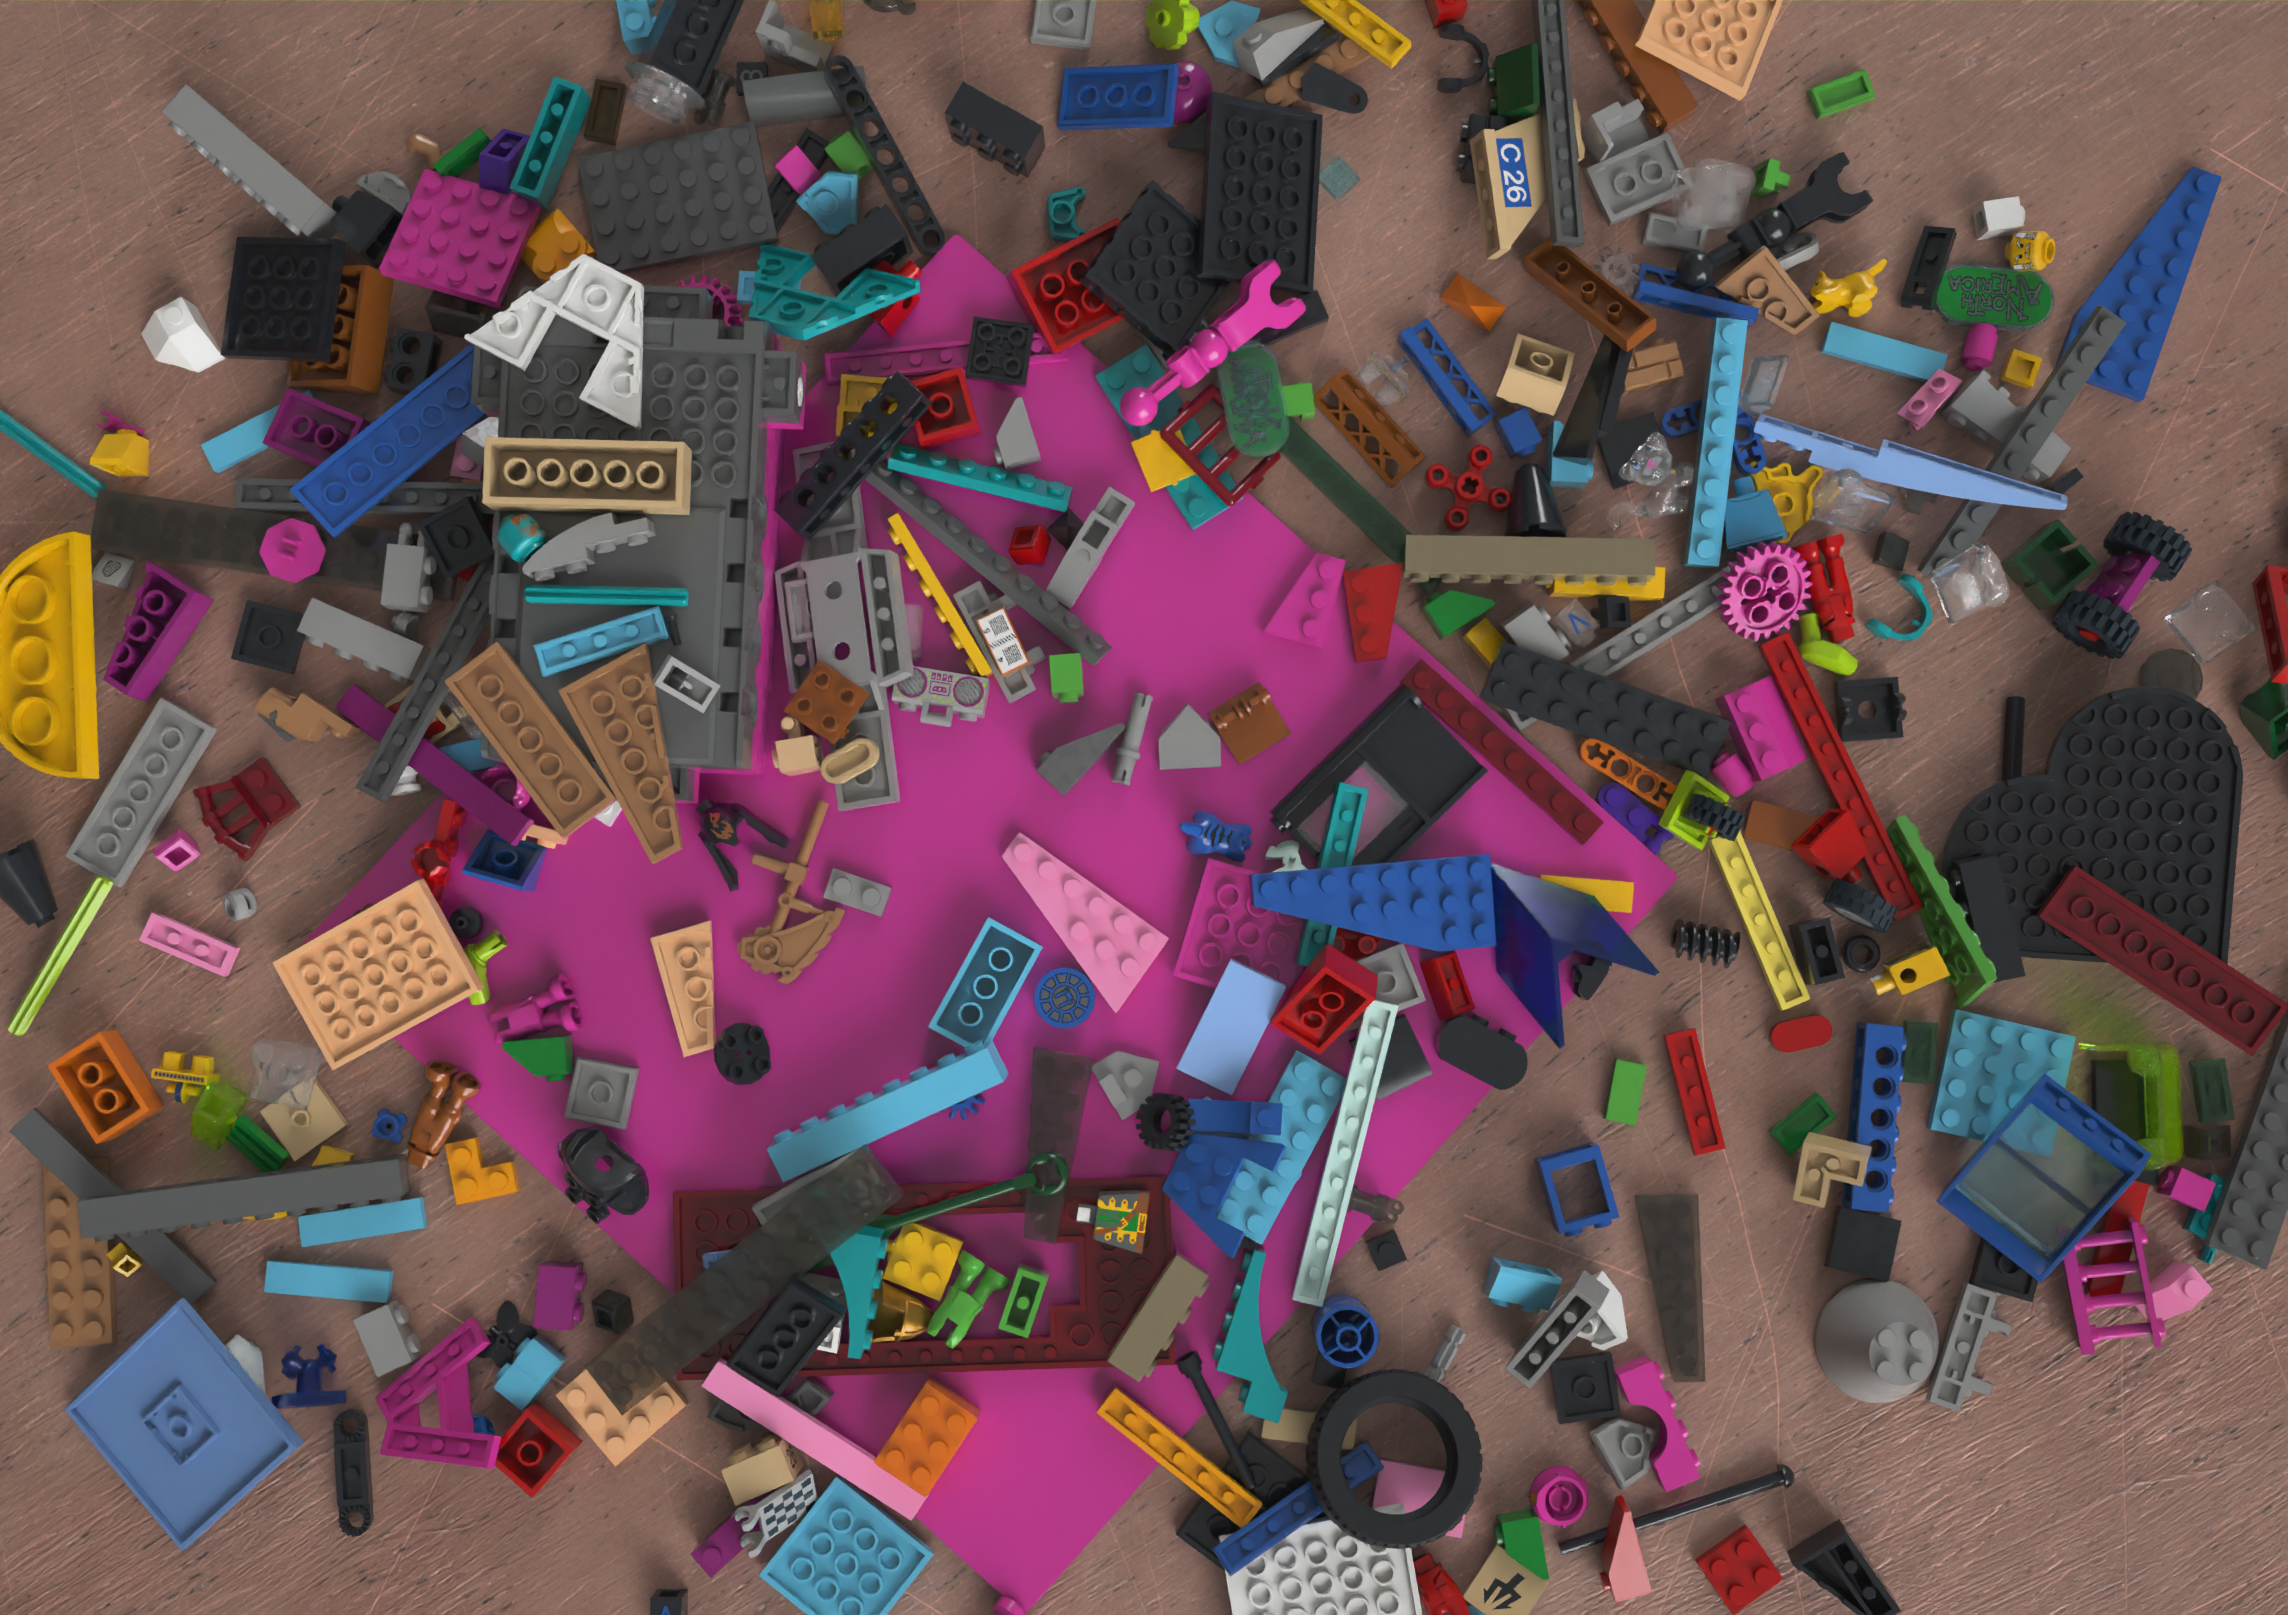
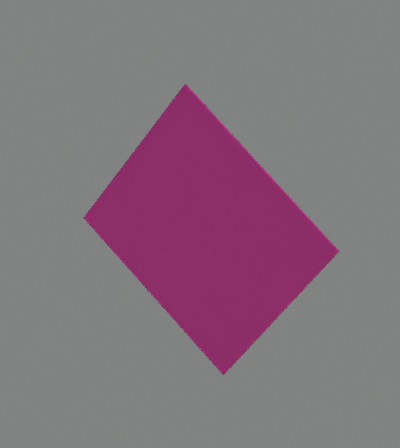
[300,235,1677,1613]

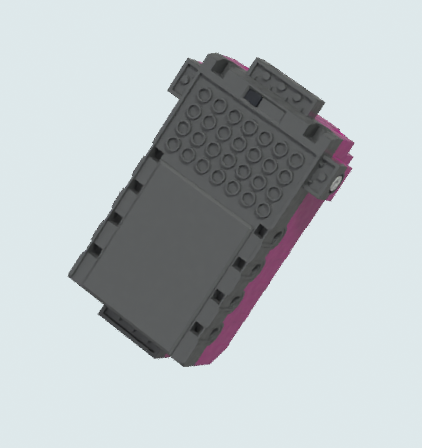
[471,285,806,803]

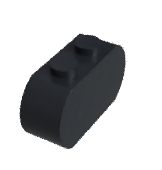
[1435,1013,1528,1090]

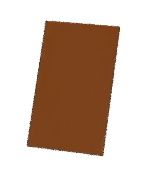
[1743,800,1818,851]

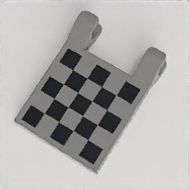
[734,1469,817,1558]

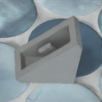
[651,654,721,714]

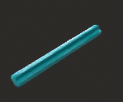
[0,409,107,499]
[524,584,689,607]

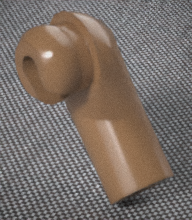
[406,133,442,173]

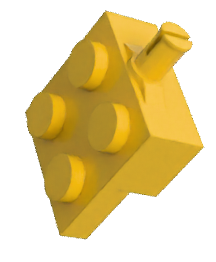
[836,374,897,437]
[883,1221,964,1301]

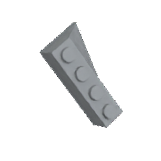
[1940,369,2071,483]

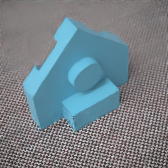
[1197,1,1261,68]
[796,171,859,235]

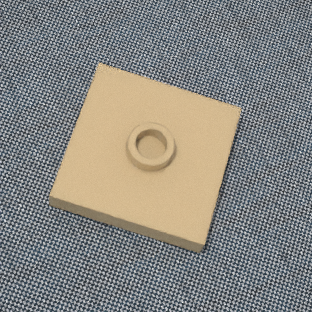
[260,1075,349,1162]

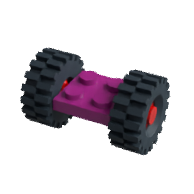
[2051,512,2192,659]

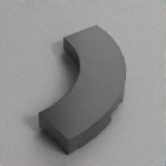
[707,1376,834,1434]

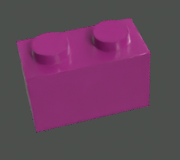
[533,1260,587,1330]

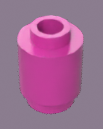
[1960,323,1998,371]
[1710,751,1755,798]

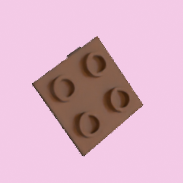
[784,660,870,745]
[1207,682,1291,765]

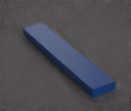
[1212,1441,1384,1577]

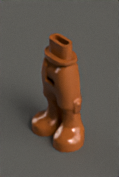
[406,1060,482,1169]

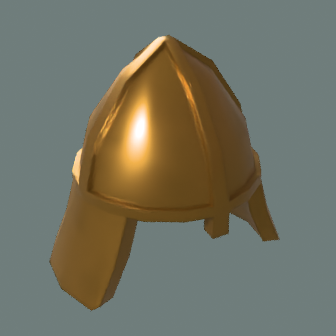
[868,1281,933,1343]

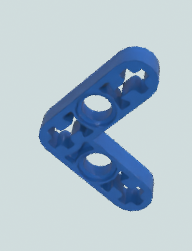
[1659,393,1767,476]

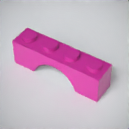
[1614,1355,1701,1492]

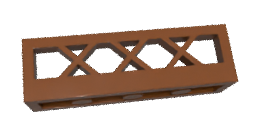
[1313,368,1426,488]

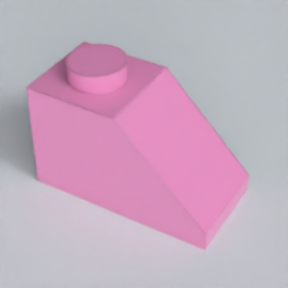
[2134,1260,2213,1321]

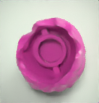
[481,763,531,810]

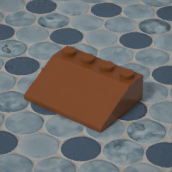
[286,265,394,395]

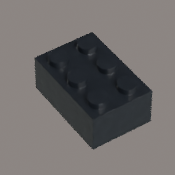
[945,82,1045,178]
[810,204,913,298]

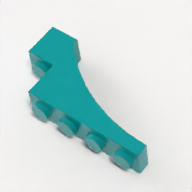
[805,1186,888,1359]
[1212,1246,1288,1423]

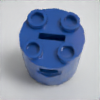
[1311,1293,1379,1368]

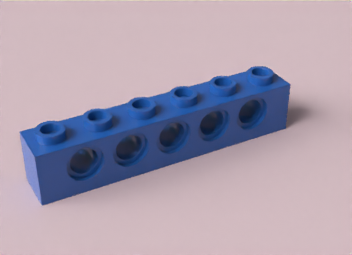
[1842,1022,1907,1213]

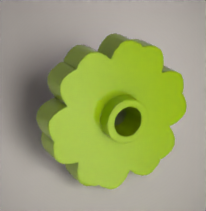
[1145,0,1200,50]

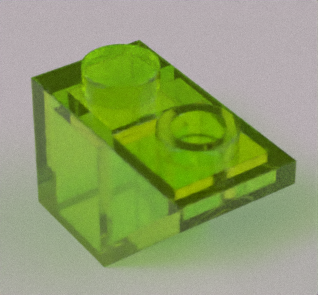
[190,1081,250,1150]

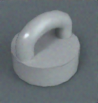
[223,888,257,922]

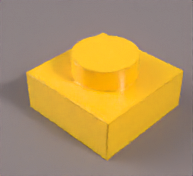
[2000,349,2042,389]

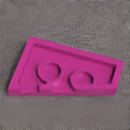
[1263,552,1346,649]

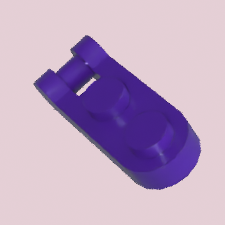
[1596,782,1674,855]

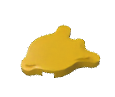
[1748,461,1823,545]

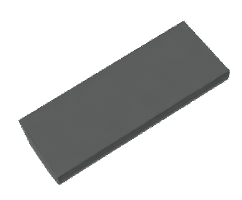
[742,65,871,127]

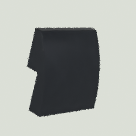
[1349,1014,1433,1100]
[1824,1206,1902,1281]

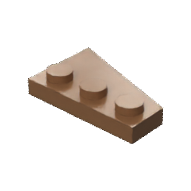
[1714,245,1820,335]

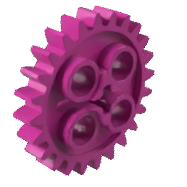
[1715,541,1812,641]

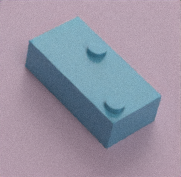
[928,917,1043,1048]

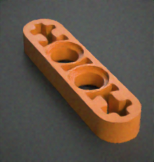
[1578,738,1677,812]

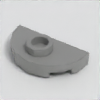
[354,171,412,215]

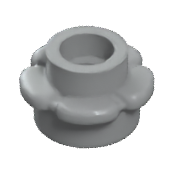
[391,611,419,638]

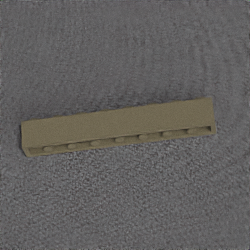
[1404,535,1656,586]

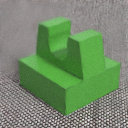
[1749,158,1791,199]

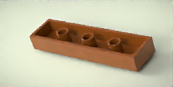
[1523,236,1657,352]

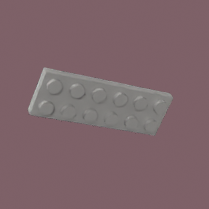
[65,697,217,887]

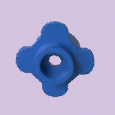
[372,1108,407,1143]

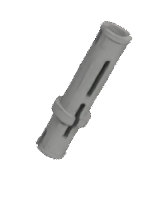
[1111,692,1153,786]

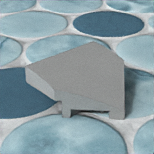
[1158,703,1221,770]

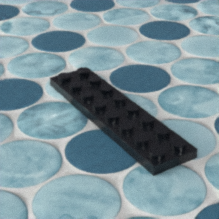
[1479,640,1731,778]

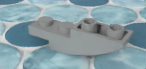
[1045,486,1135,609]
[522,512,656,581]

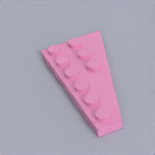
[1002,832,1169,1014]

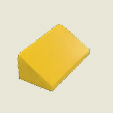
[1463,617,1507,669]

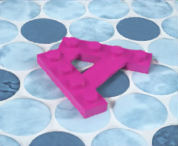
[375,1317,501,1470]

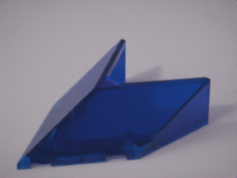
[1491,863,1659,1049]

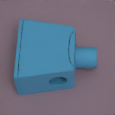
[1725,476,1788,553]

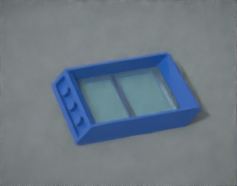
[1936,1073,2152,1283]

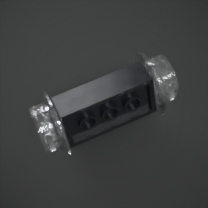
[624,0,744,125]

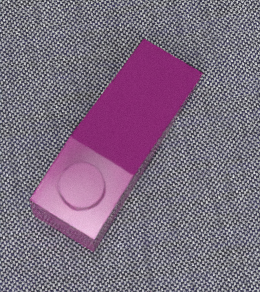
[691,1489,775,1578]

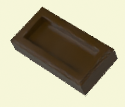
[584,79,628,146]

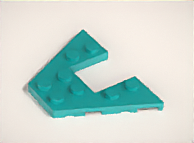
[749,243,921,341]

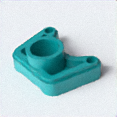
[1047,187,1087,243]

